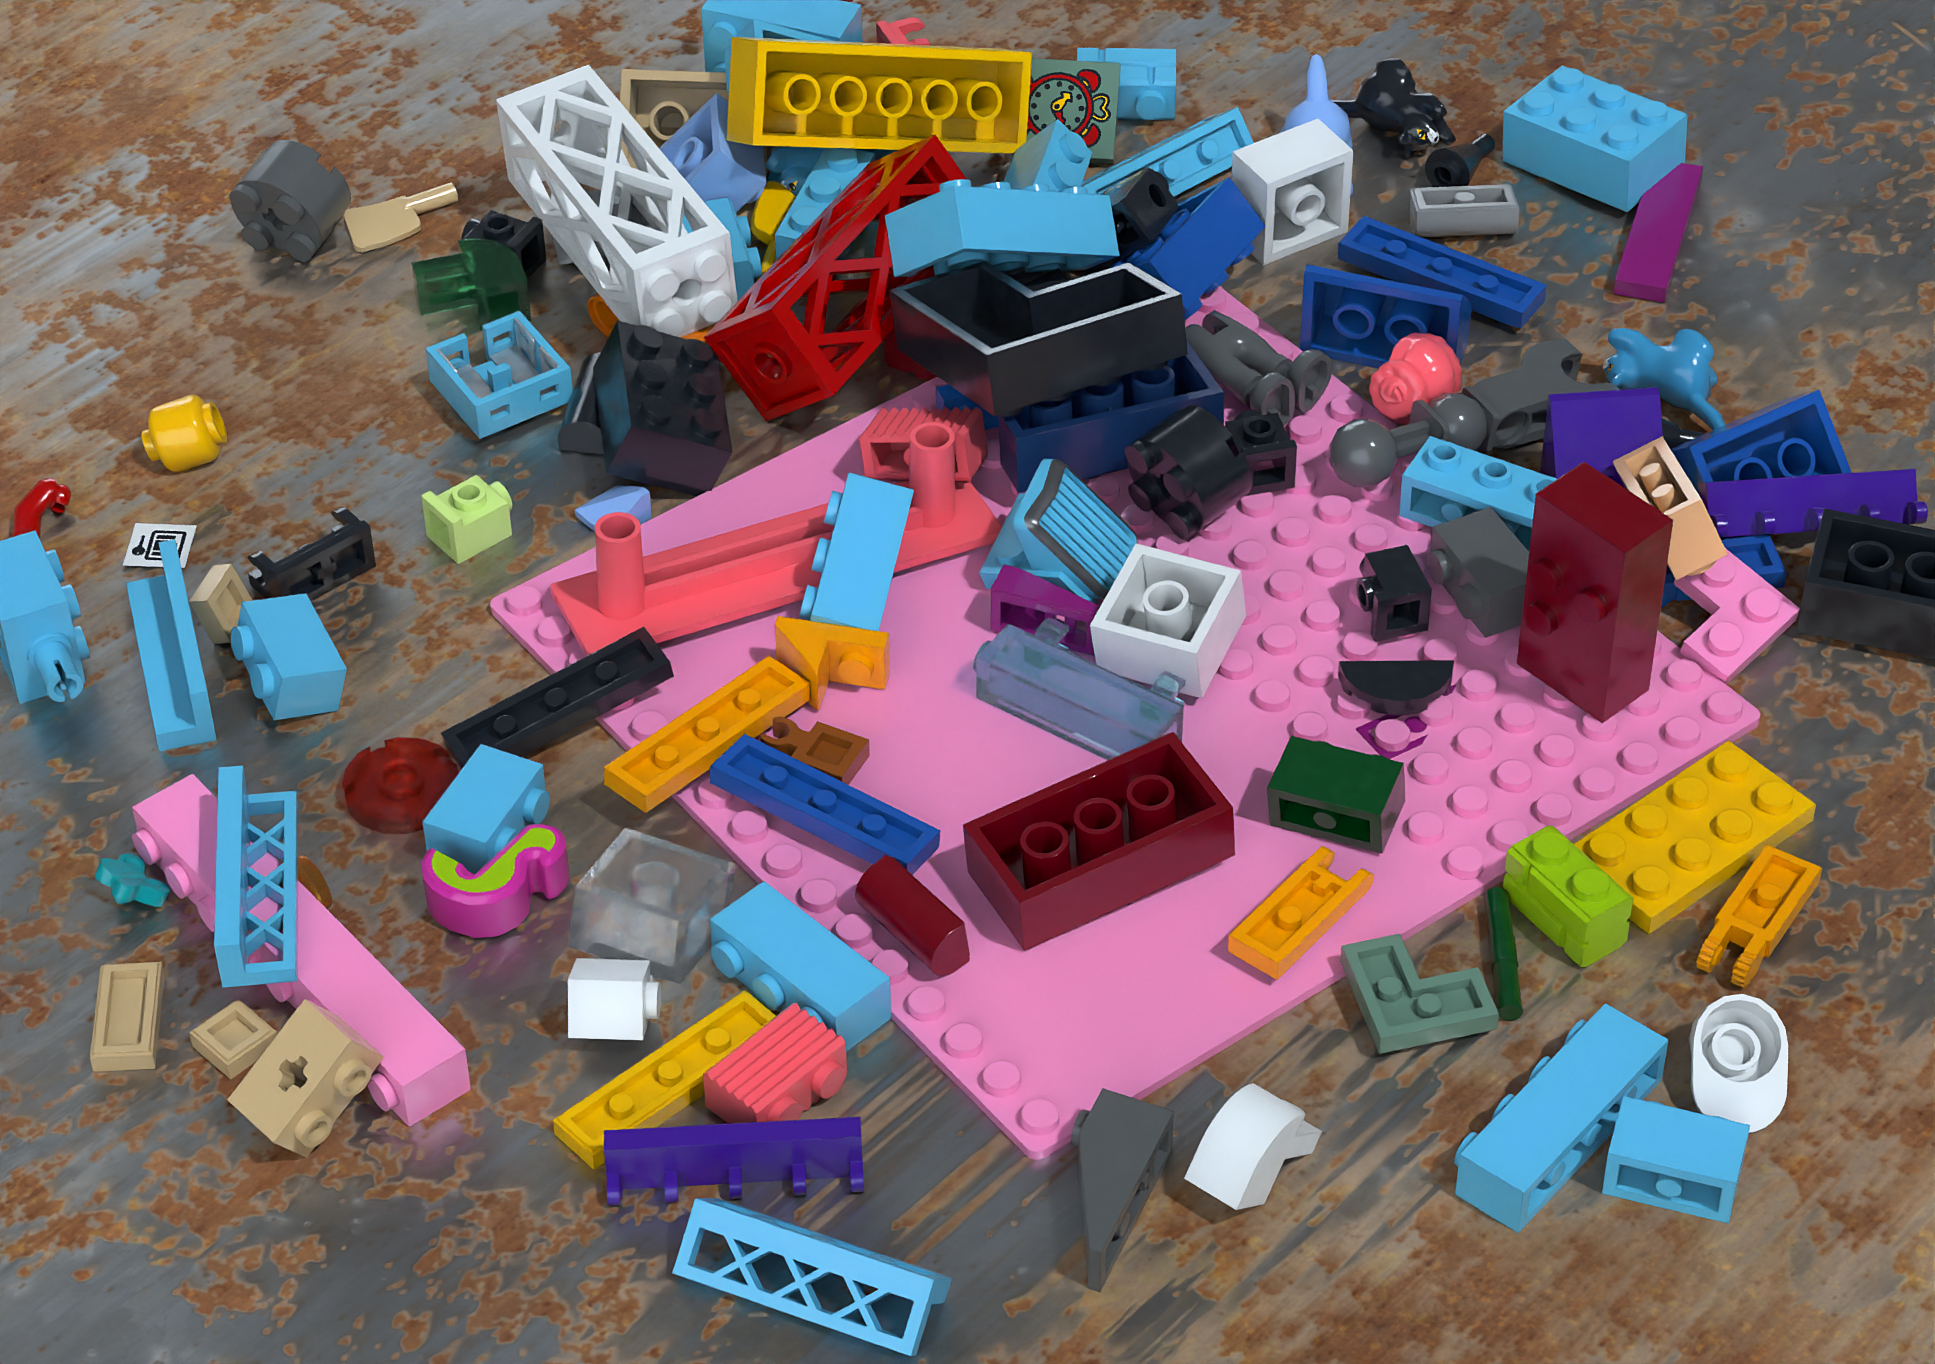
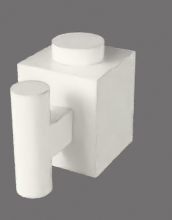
[568,958,661,1040]

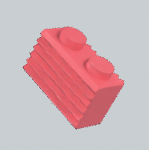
[859,406,988,481]
[703,1003,847,1124]

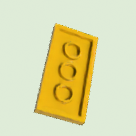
[1574,740,1816,934]

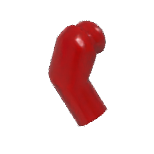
[12,478,71,539]

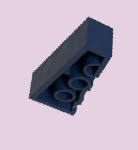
[998,341,1224,493]

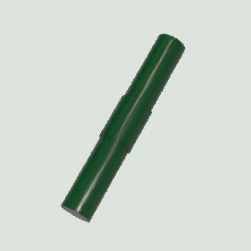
[1484,887,1523,1021]

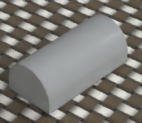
[1409,184,1519,238]

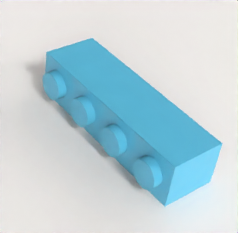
[1454,1003,1668,1233]

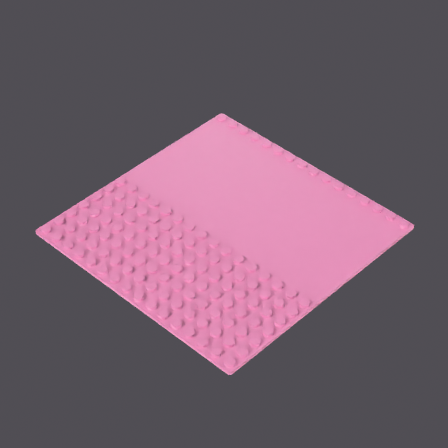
[490,286,1760,1160]

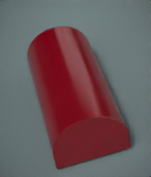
[855,854,970,976]

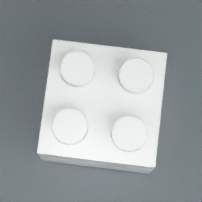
[1231,119,1353,266]
[1090,543,1246,698]

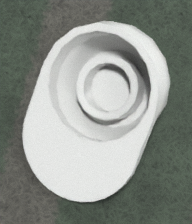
[1689,994,1788,1134]

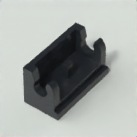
[248,506,376,601]

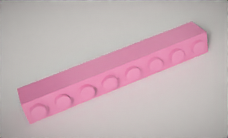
[132,774,471,1127]

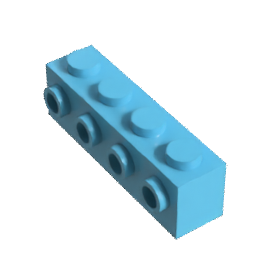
[1399,436,1557,551]

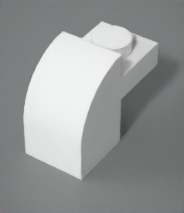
[1184,1083,1322,1210]

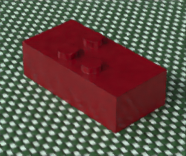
[1517,462,1673,723]
[963,732,1235,951]

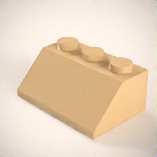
[620,69,772,176]

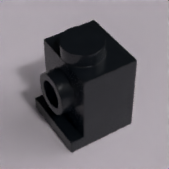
[461,210,546,288]
[1225,410,1297,496]
[1356,545,1432,642]

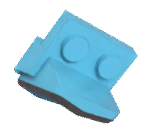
[979,459,1138,604]

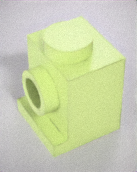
[421,475,513,564]

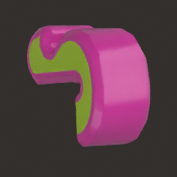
[420,824,569,938]

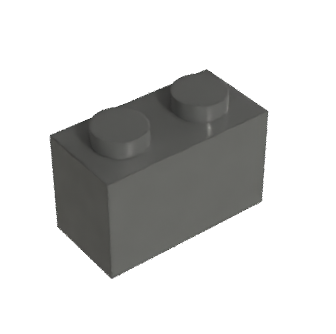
[1426,507,1529,638]

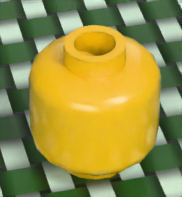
[141,394,227,473]

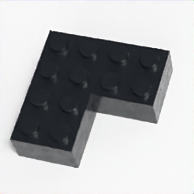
[889,261,1188,417]

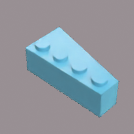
[885,179,1120,277]

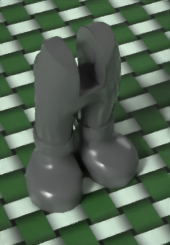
[1185,310,1333,426]

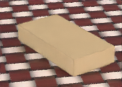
[90,962,165,1072]

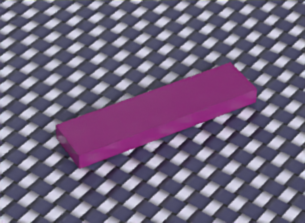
[1613,163,1703,303]

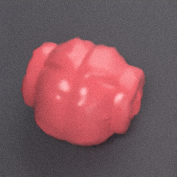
[1369,332,1462,425]

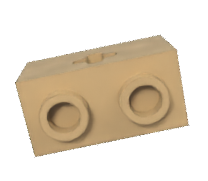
[227,999,384,1158]

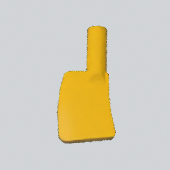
[751,181,796,280]

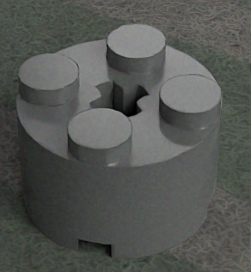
[229,140,351,262]

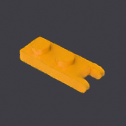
[1228,846,1374,980]

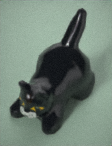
[1331,58,1456,159]

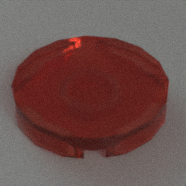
[342,737,459,834]

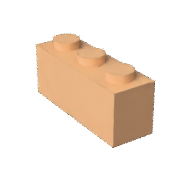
[1612,436,1728,580]

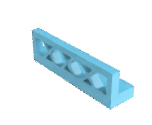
[1081,107,1254,225]
[126,539,216,751]
[214,765,299,988]
[672,1198,952,1356]

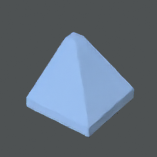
[574,485,652,532]

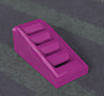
[990,564,1100,656]

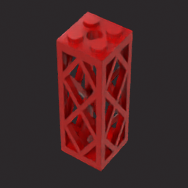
[704,134,972,421]

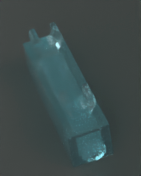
[973,617,1186,760]

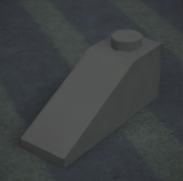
[1071,1088,1174,1292]

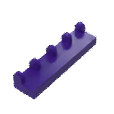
[1698,469,1928,538]
[604,1117,864,1206]

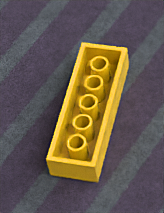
[726,37,1032,153]

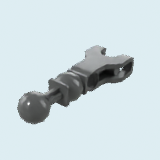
[1329,339,1620,487]

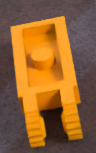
[1696,844,1822,988]

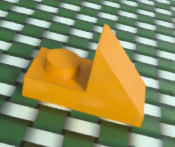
[775,616,890,710]

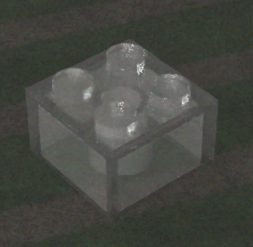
[568,828,736,984]

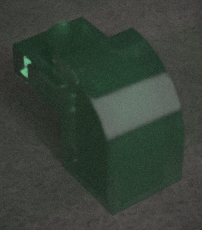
[411,239,531,331]

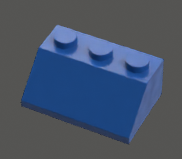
[1110,177,1266,320]
[1300,265,1472,369]
[1671,389,1852,540]

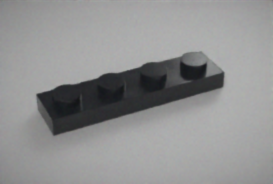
[441,626,674,770]

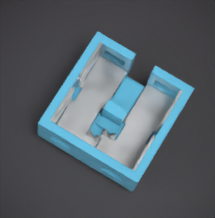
[426,311,573,439]

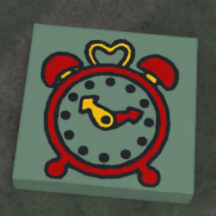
[1013,58,1121,164]

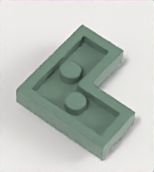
[1340,934,1499,1054]

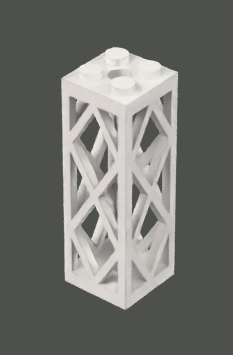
[496,65,737,337]

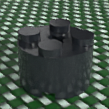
[1125,405,1252,539]

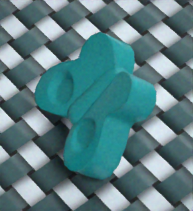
[94,853,171,907]

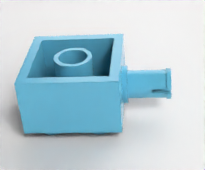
[0,530,90,704]

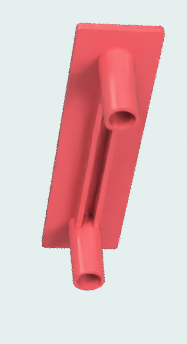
[551,422,1002,656]

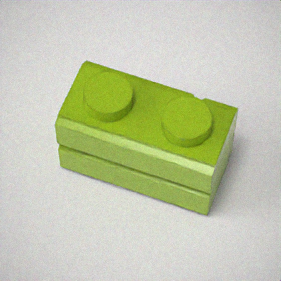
[1503,825,1633,968]

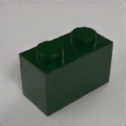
[1267,736,1405,853]

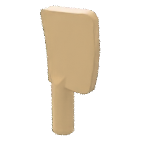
[343,182,458,253]

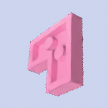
[1674,548,1800,685]

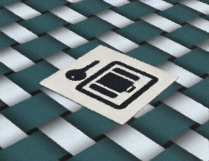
[122,523,197,568]

